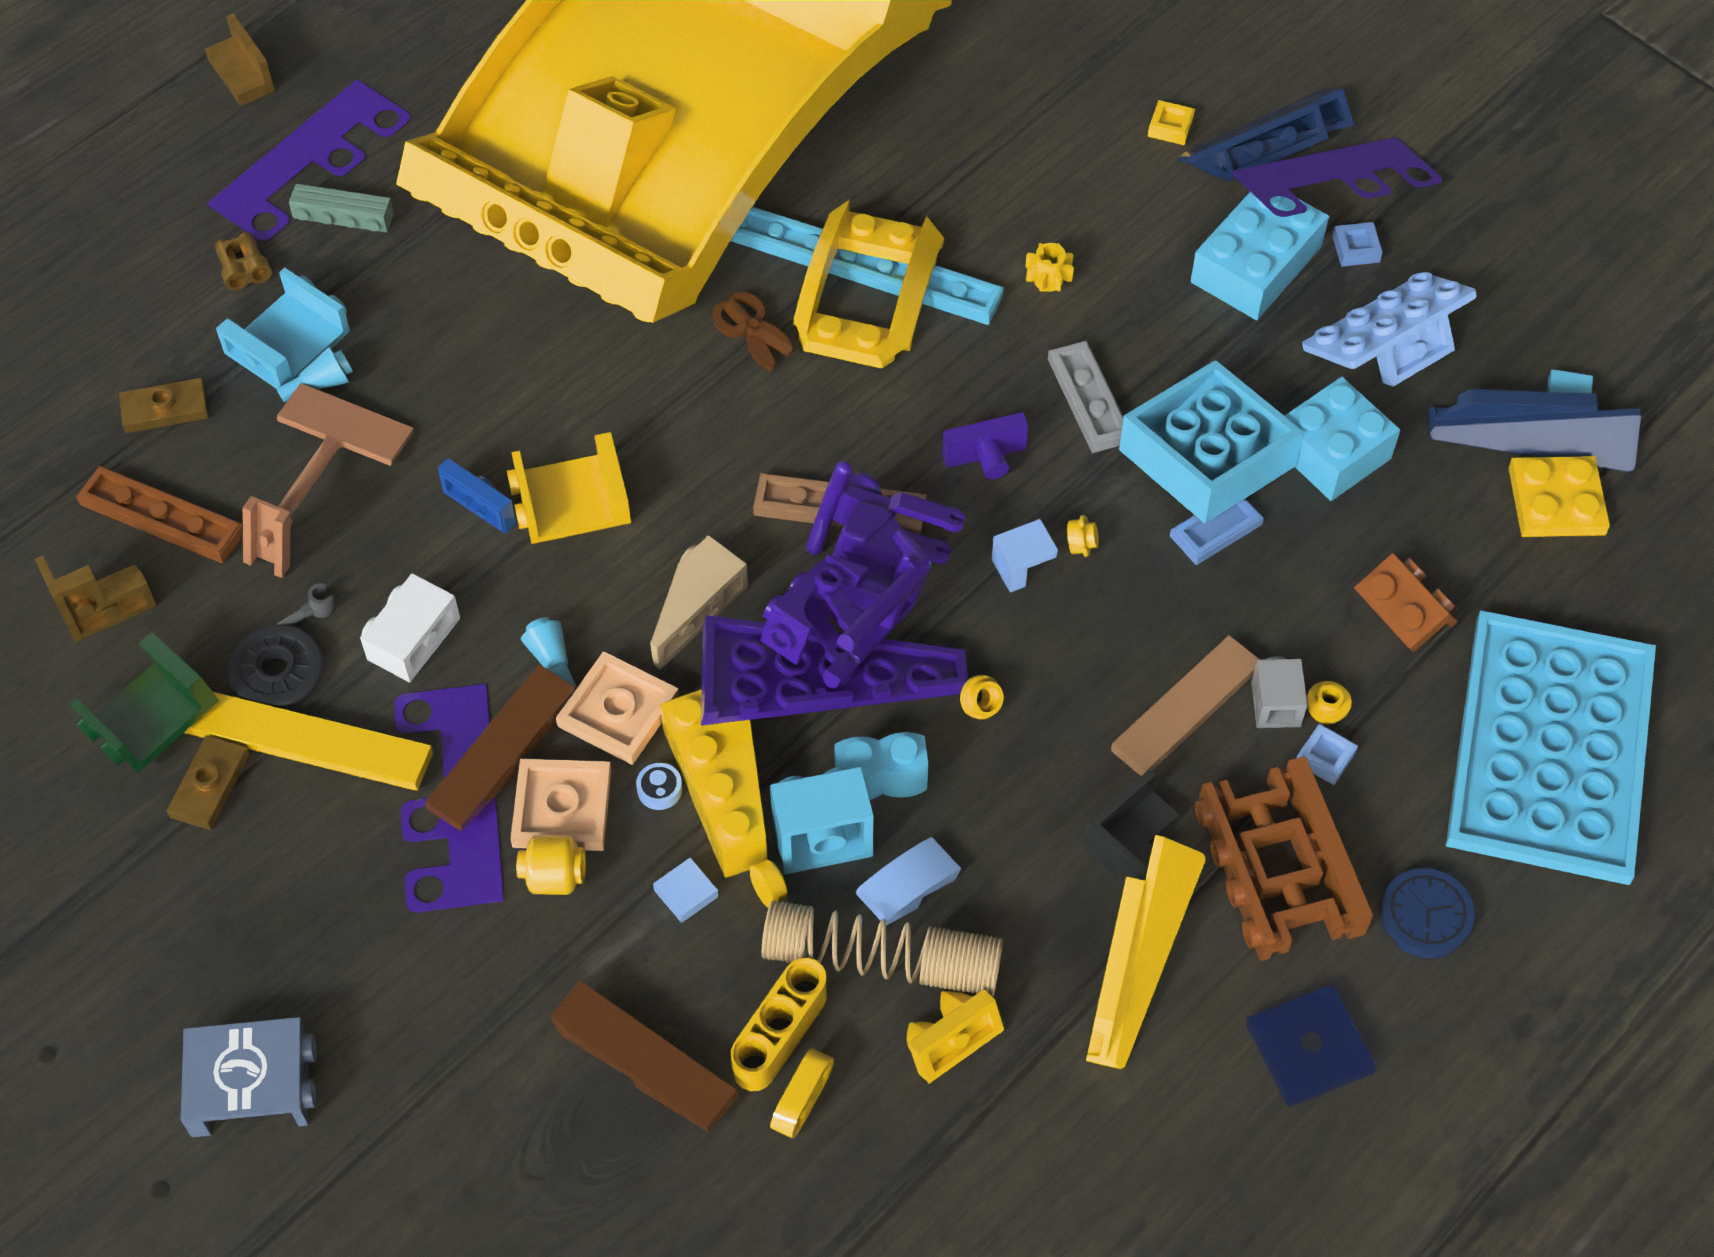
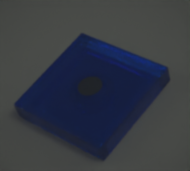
[1246,985,1377,1107]

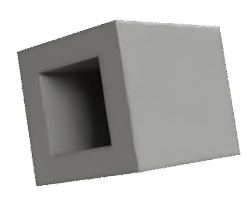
[1251,656,1307,728]

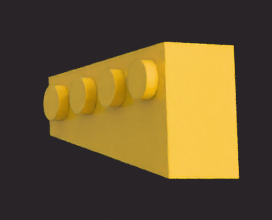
[660,689,767,879]

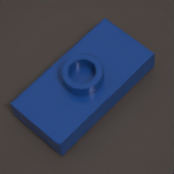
[438,458,516,534]

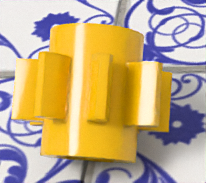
[1025,243,1074,292]

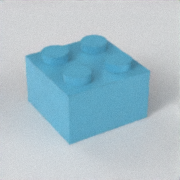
[1285,377,1400,501]
[770,767,873,875]

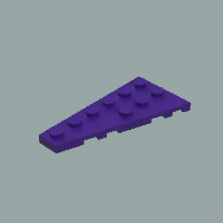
[701,615,968,726]

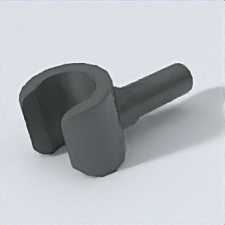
[277,583,334,626]

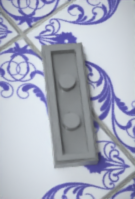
[1048,340,1124,453]

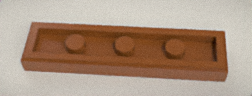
[76,465,243,564]

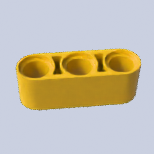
[731,958,827,1091]

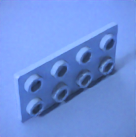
[1302,272,1477,387]

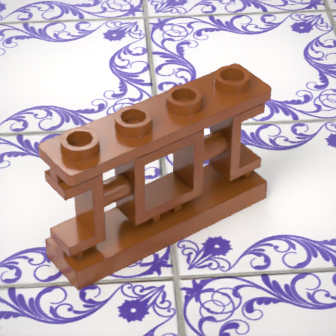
[1194,756,1373,961]

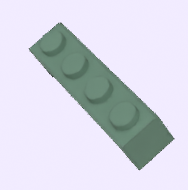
[289,184,394,233]

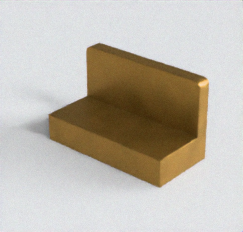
[205,14,275,106]

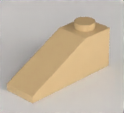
[651,535,748,670]

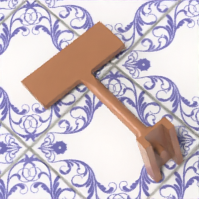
[243,383,413,578]

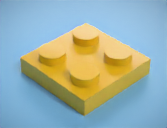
[1508,456,1610,537]

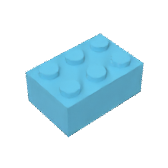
[1191,192,1329,320]

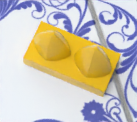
[906,989,1004,1084]

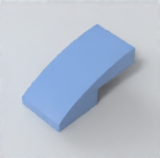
[856,837,961,925]

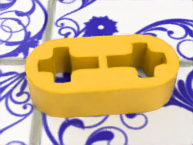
[770,1048,834,1139]

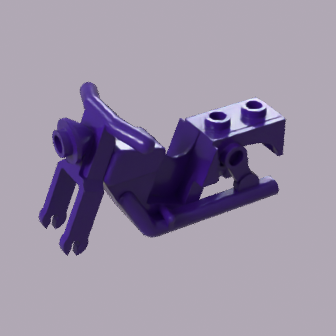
[760,460,966,688]

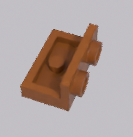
[1354,553,1458,652]

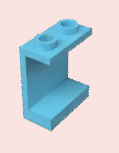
[216,268,350,388]

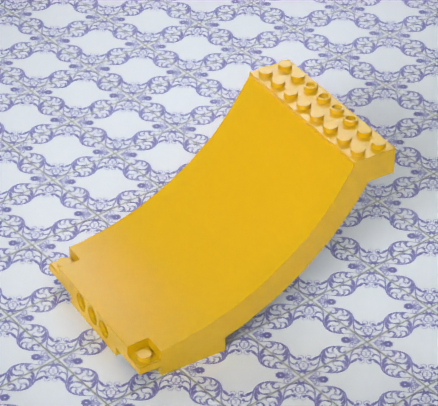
[396,0,953,323]

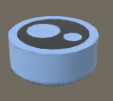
[636,763,682,810]

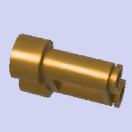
[215,232,272,291]

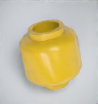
[516,835,586,895]

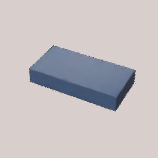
[1170,499,1264,565]

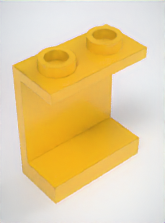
[507,432,631,544]

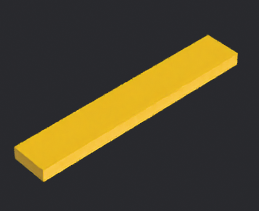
[184,692,433,791]

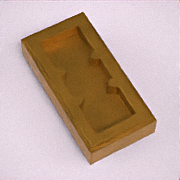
[119,378,209,434]
[167,735,250,830]

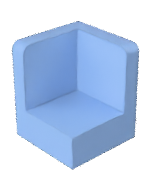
[992,519,1058,593]

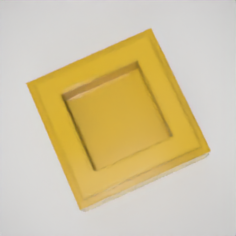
[1148,100,1195,145]

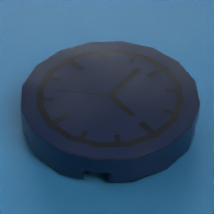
[1379,868,1475,958]

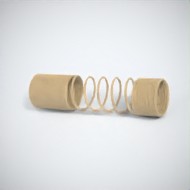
[761,900,1003,997]

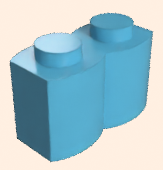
[834,732,928,800]

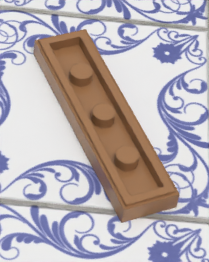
[753,473,927,535]
[1111,635,1260,776]

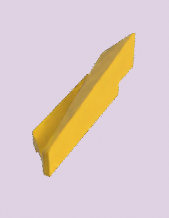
[1086,835,1205,1069]

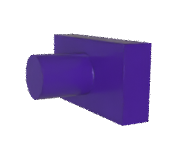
[942,412,1028,479]

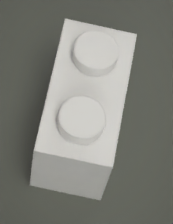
[360,573,460,683]

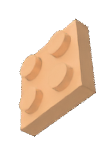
[556,651,679,765]
[511,759,611,851]

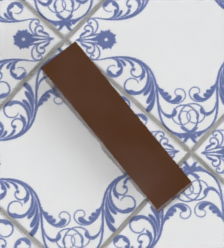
[425,664,574,832]
[550,980,739,1133]

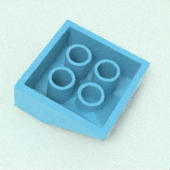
[1119,360,1303,524]

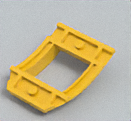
[793,199,944,369]

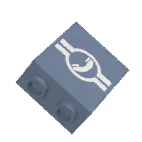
[181,1017,316,1137]

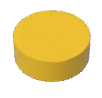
[750,859,788,908]

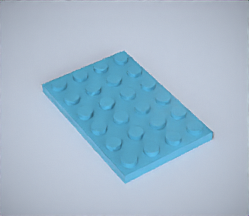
[1446,610,1656,885]

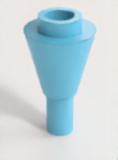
[276,346,353,403]
[521,617,577,692]

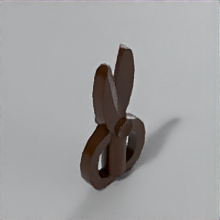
[712,292,793,372]

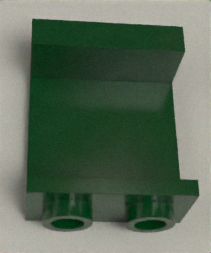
[69,632,219,774]

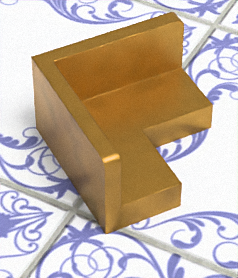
[35,556,157,642]

